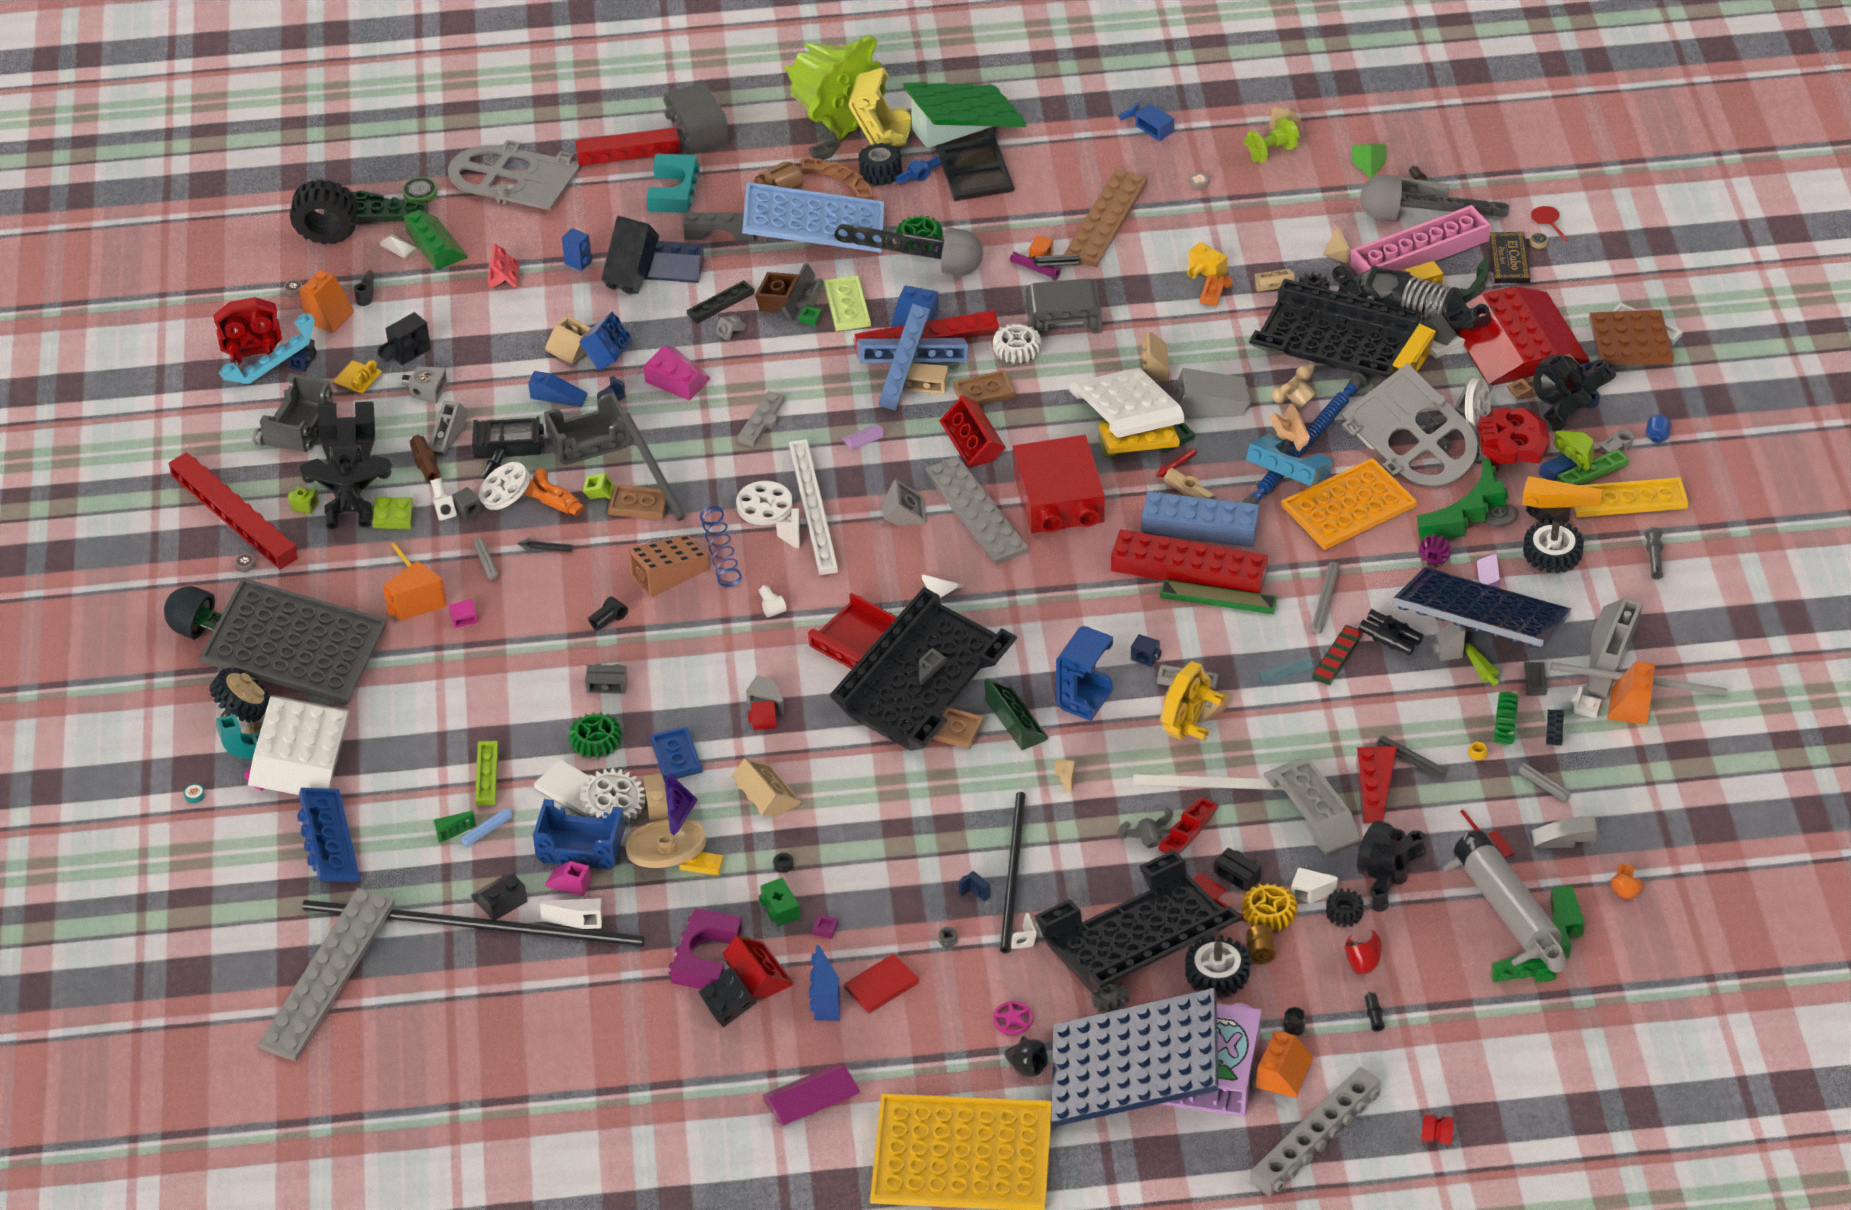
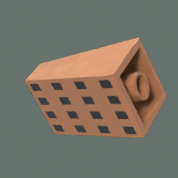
[628,534,710,598]

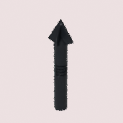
[516,537,573,552]

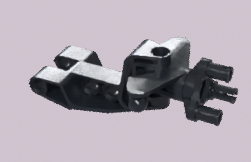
[300,401,392,529]

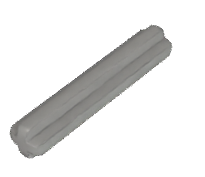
[473,538,498,580]
[1519,763,1571,802]

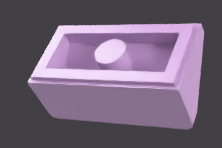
[842,424,883,450]
[1477,554,1500,588]

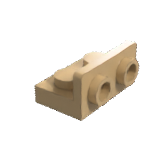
[1255,269,1295,292]

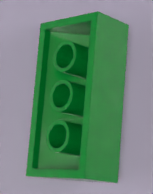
[404,210,468,270]

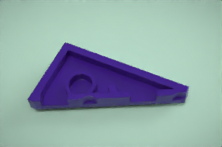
[664,774,698,835]

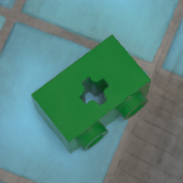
[759,877,800,927]

